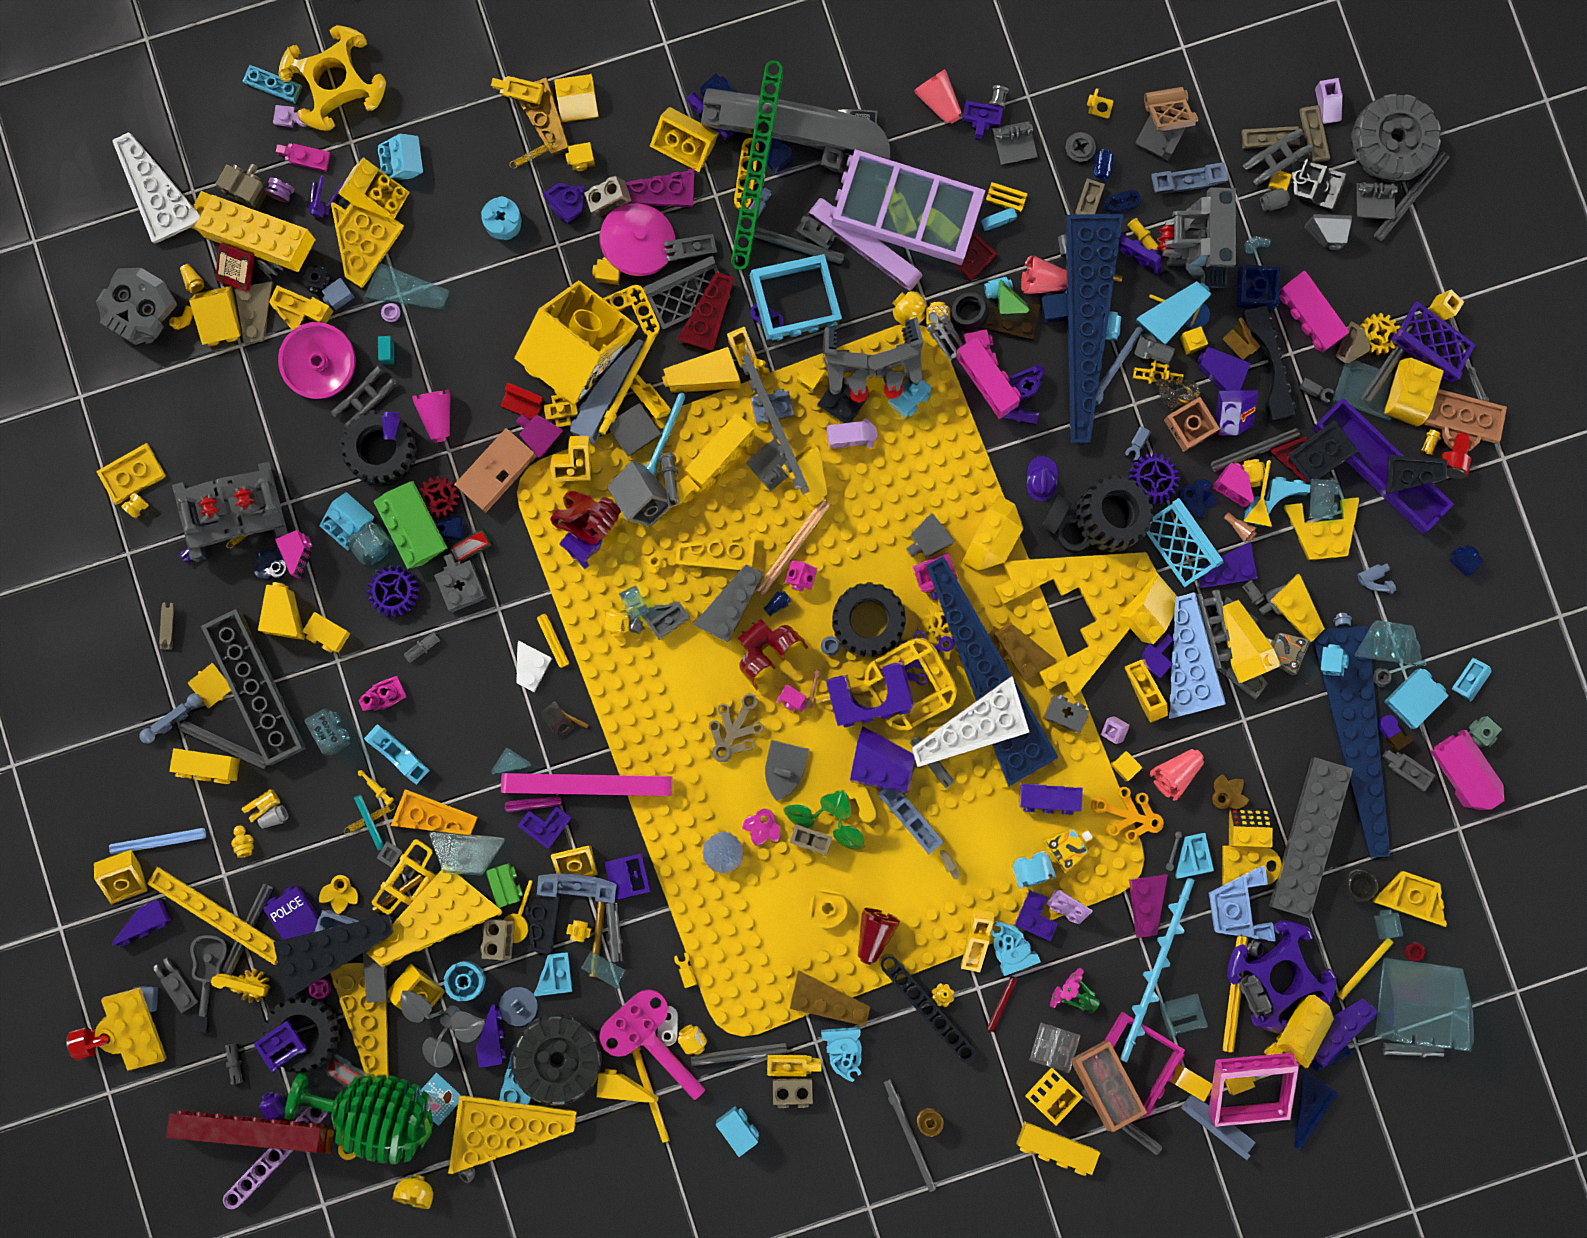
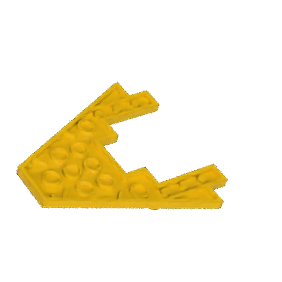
[994,552,1158,697]

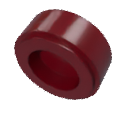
[1404,942,1425,962]

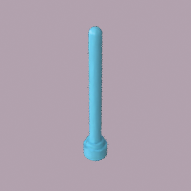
[646,393,685,478]

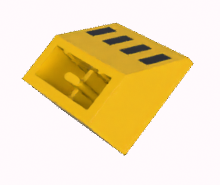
[1025,1067,1083,1126]

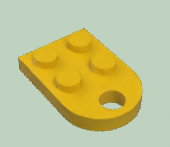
[1222,846,1282,885]

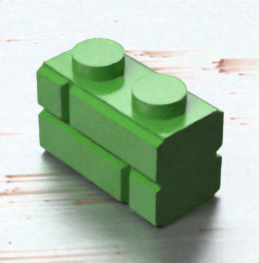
[486,863,523,908]

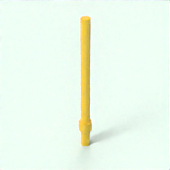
[598,333,656,435]
[630,1046,670,1143]

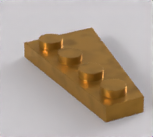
[517,78,569,155]
[790,970,870,1026]

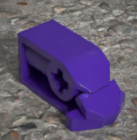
[1008,365,1045,401]

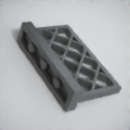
[643,256,731,330]

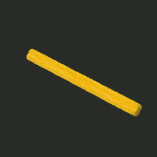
[1223,936,1248,1053]

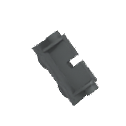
[796,216,837,249]
[1239,975,1272,1018]

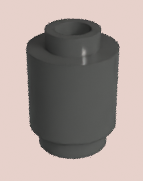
[1260,188,1290,212]

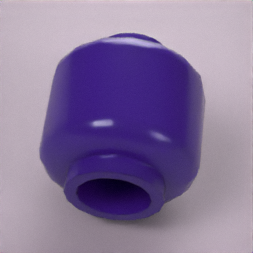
[259,1092,286,1120]

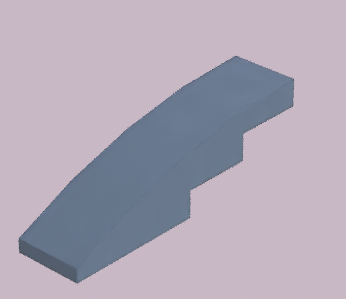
[877,789,943,855]

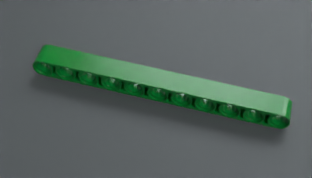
[731,61,784,270]

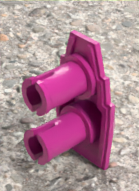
[358,676,407,711]

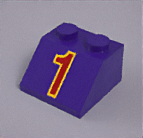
[1215,391,1258,436]

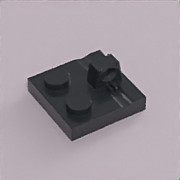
[817,377,870,424]

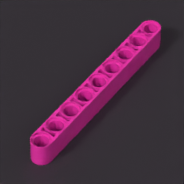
[501,773,673,796]

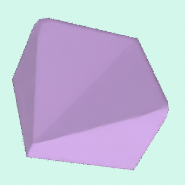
[1101,716,1130,744]

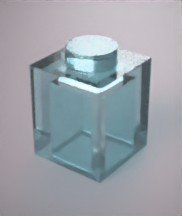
[619,585,649,620]
[1374,909,1403,939]

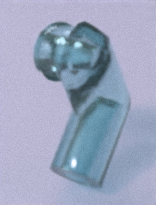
[1244,236,1271,254]

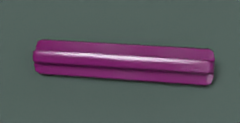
[505,795,562,812]

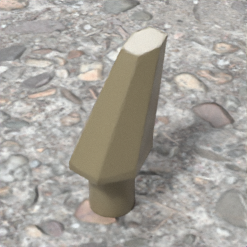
[940,850,960,879]

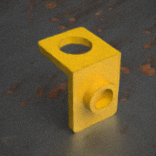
[1087,88,1113,119]

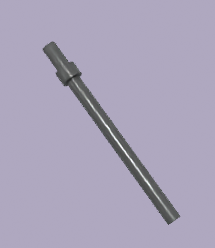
[883,1079,936,1192]

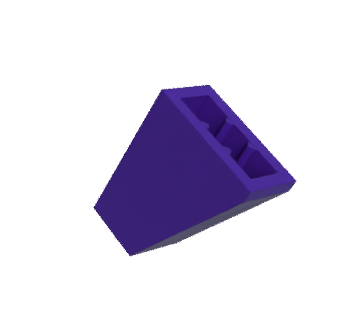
[1197,347,1251,391]

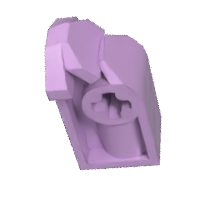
[826,419,877,449]

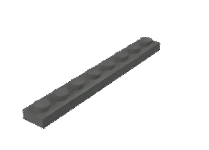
[742,354,810,494]

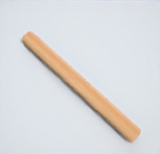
[756,499,830,595]

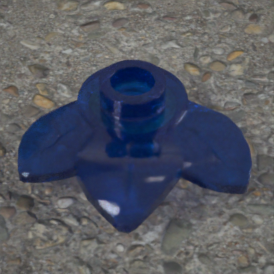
[1180,479,1218,517]

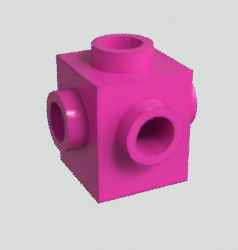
[785,560,817,592]

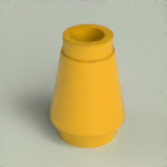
[180,264,204,293]

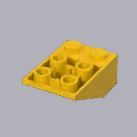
[338,157,410,219]

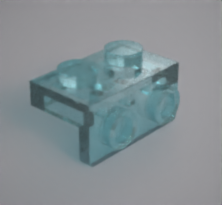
[1310,478,1339,519]

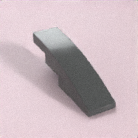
[363,948,388,1003]

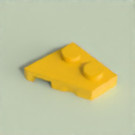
[269,286,310,330]

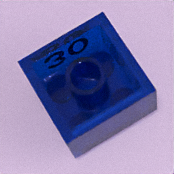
[1237,264,1281,309]

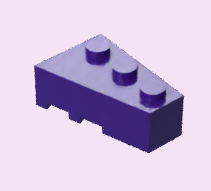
[1019,784,1083,815]

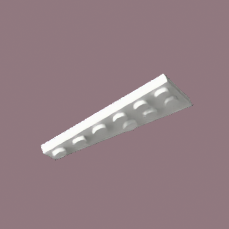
[112,132,201,244]
[912,676,1029,767]

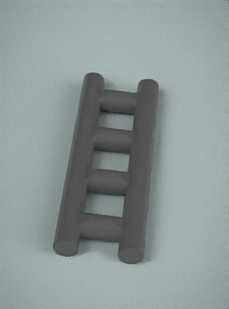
[1196,590,1232,669]

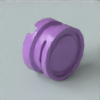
[264,177,294,203]

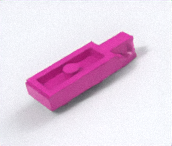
[276,143,331,172]

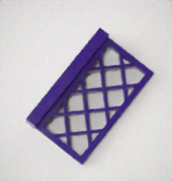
[1391,301,1476,383]

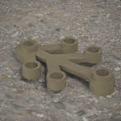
[709,694,763,762]

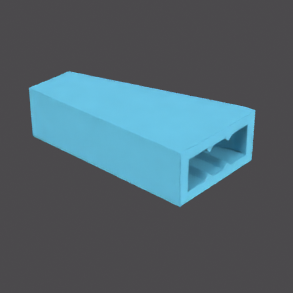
[1135,281,1211,345]

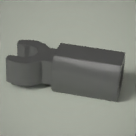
[1299,377,1334,404]

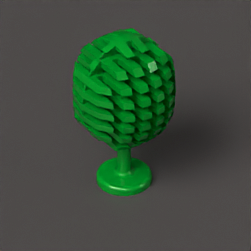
[285,1073,433,1164]

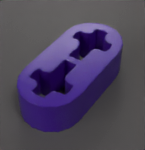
[750,304,784,328]

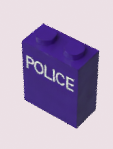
[263,886,319,940]

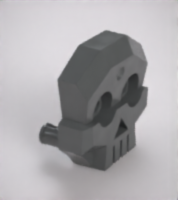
[96,268,177,345]

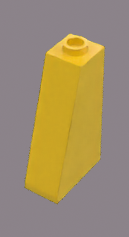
[662,347,741,393]

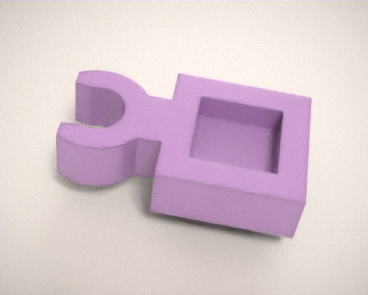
[273,105,307,128]

